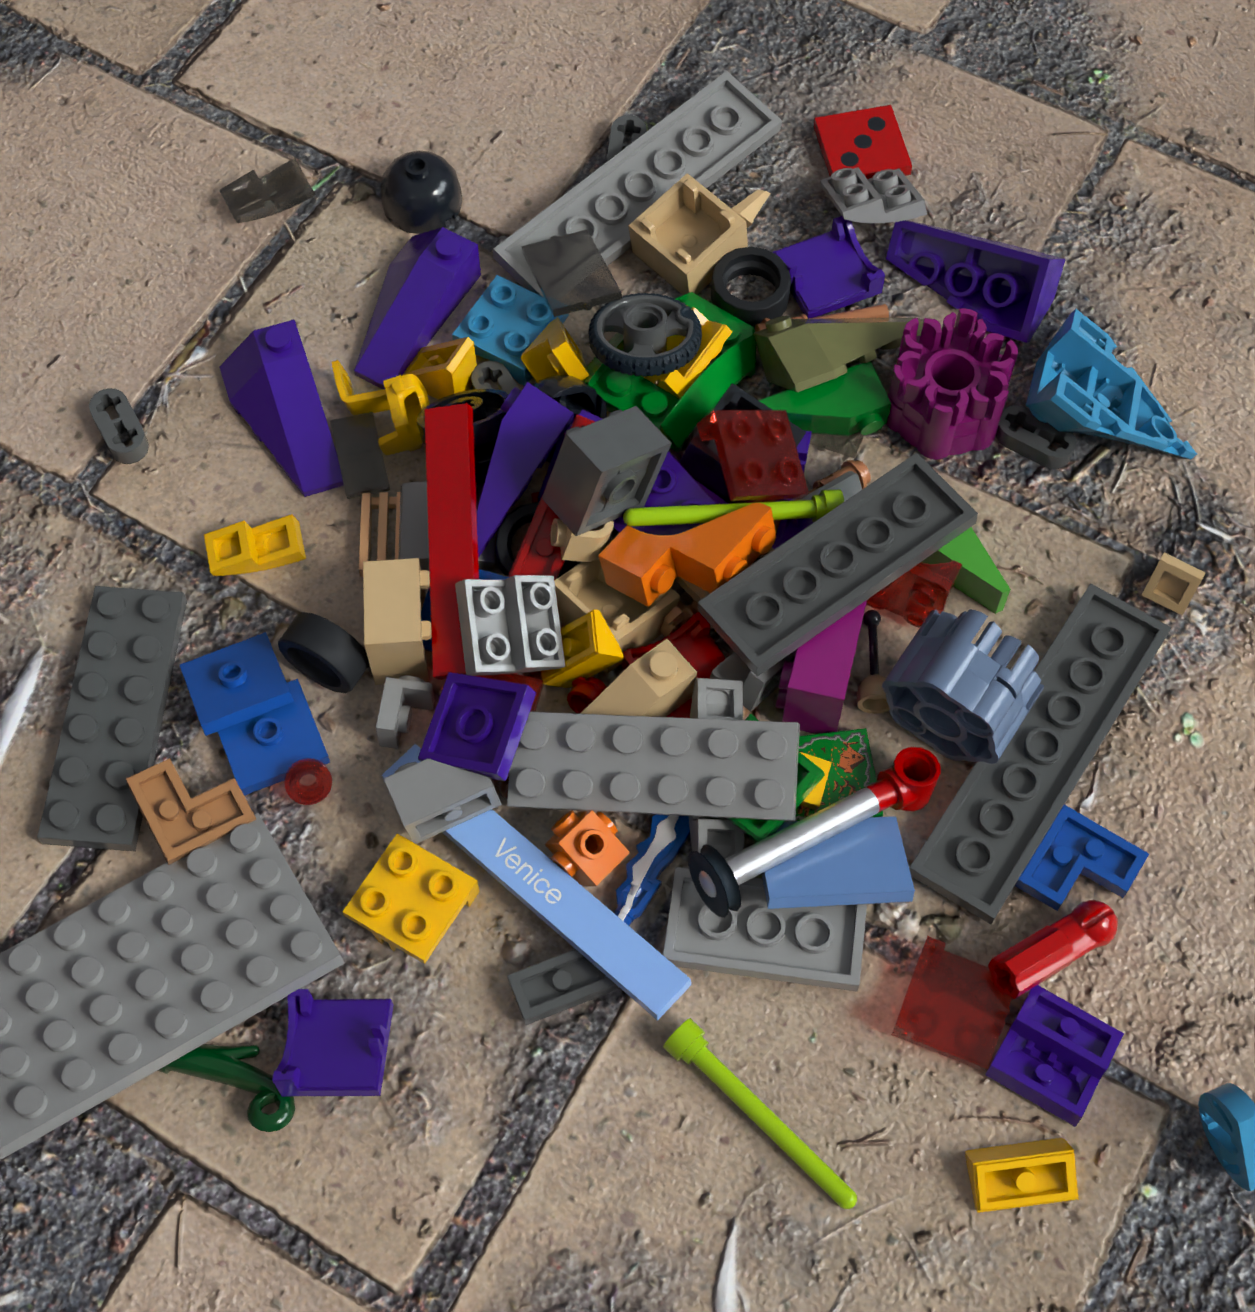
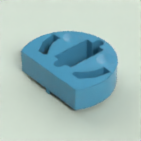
[1198,1083,1255,1191]

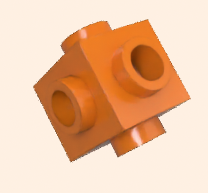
[544,810,630,887]

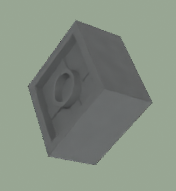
[542,406,671,536]

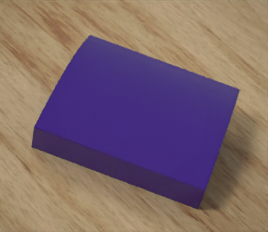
[985,985,1124,1127]

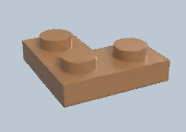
[126,758,256,865]

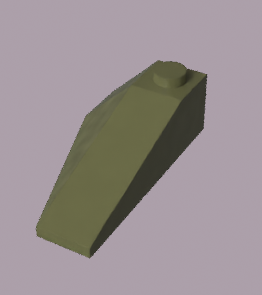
[754,316,924,392]

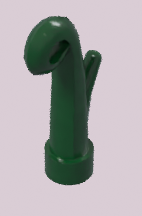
[157,1044,295,1132]

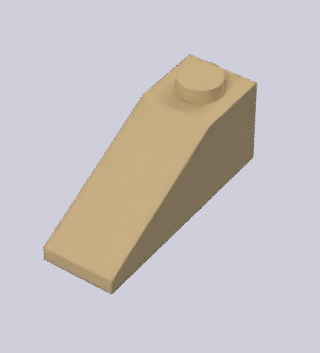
[580,639,697,717]

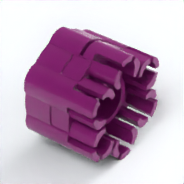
[886,308,1018,460]

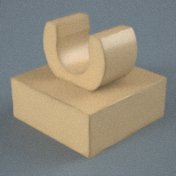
[1142,552,1206,616]

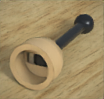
[857,610,890,714]

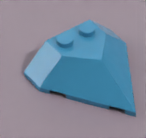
[1026,309,1197,459]

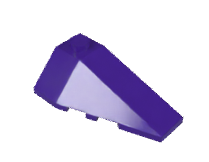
[886,220,1065,343]
[354,227,481,389]
[219,319,346,497]
[477,382,574,558]

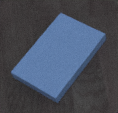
[761,816,915,909]

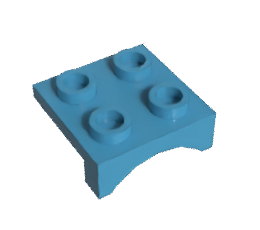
[452,275,569,386]

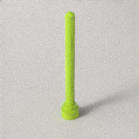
[623,489,844,527]
[663,1018,857,1209]

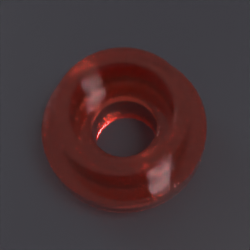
[284,758,332,805]

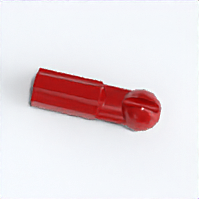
[988,899,1118,999]

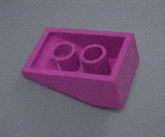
[776,600,867,734]

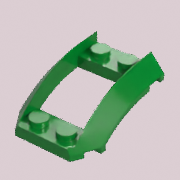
[583,292,756,453]

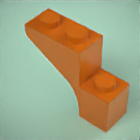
[598,503,776,607]

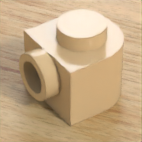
[550,518,614,562]

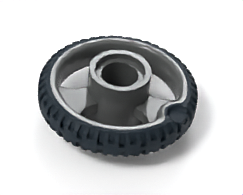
[588,293,702,377]

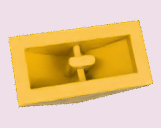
[402,337,477,399]

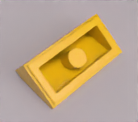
[541,609,624,688]
[965,1138,1078,1213]

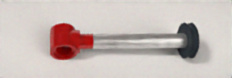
[688,747,941,918]

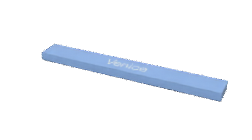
[382,744,691,1021]

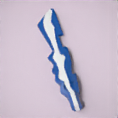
[614,815,690,926]

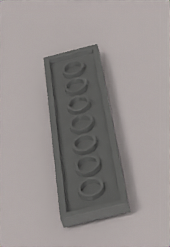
[909,583,1171,924]

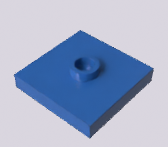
[180,632,294,736]
[218,679,331,796]

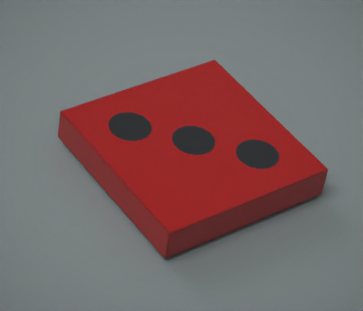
[813,105,912,179]

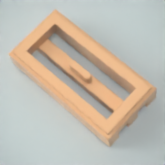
[359,492,400,577]

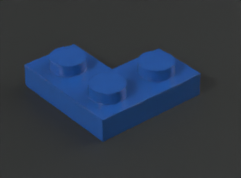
[1015,804,1149,911]

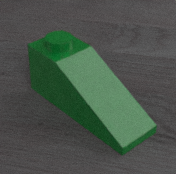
[758,361,891,437]

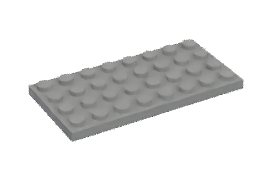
[0,813,345,1160]

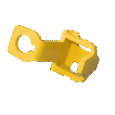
[331,360,430,455]

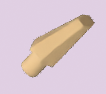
[731,190,771,228]

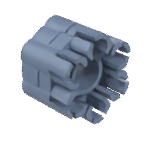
[882,609,1044,764]

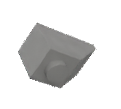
[384,759,502,844]

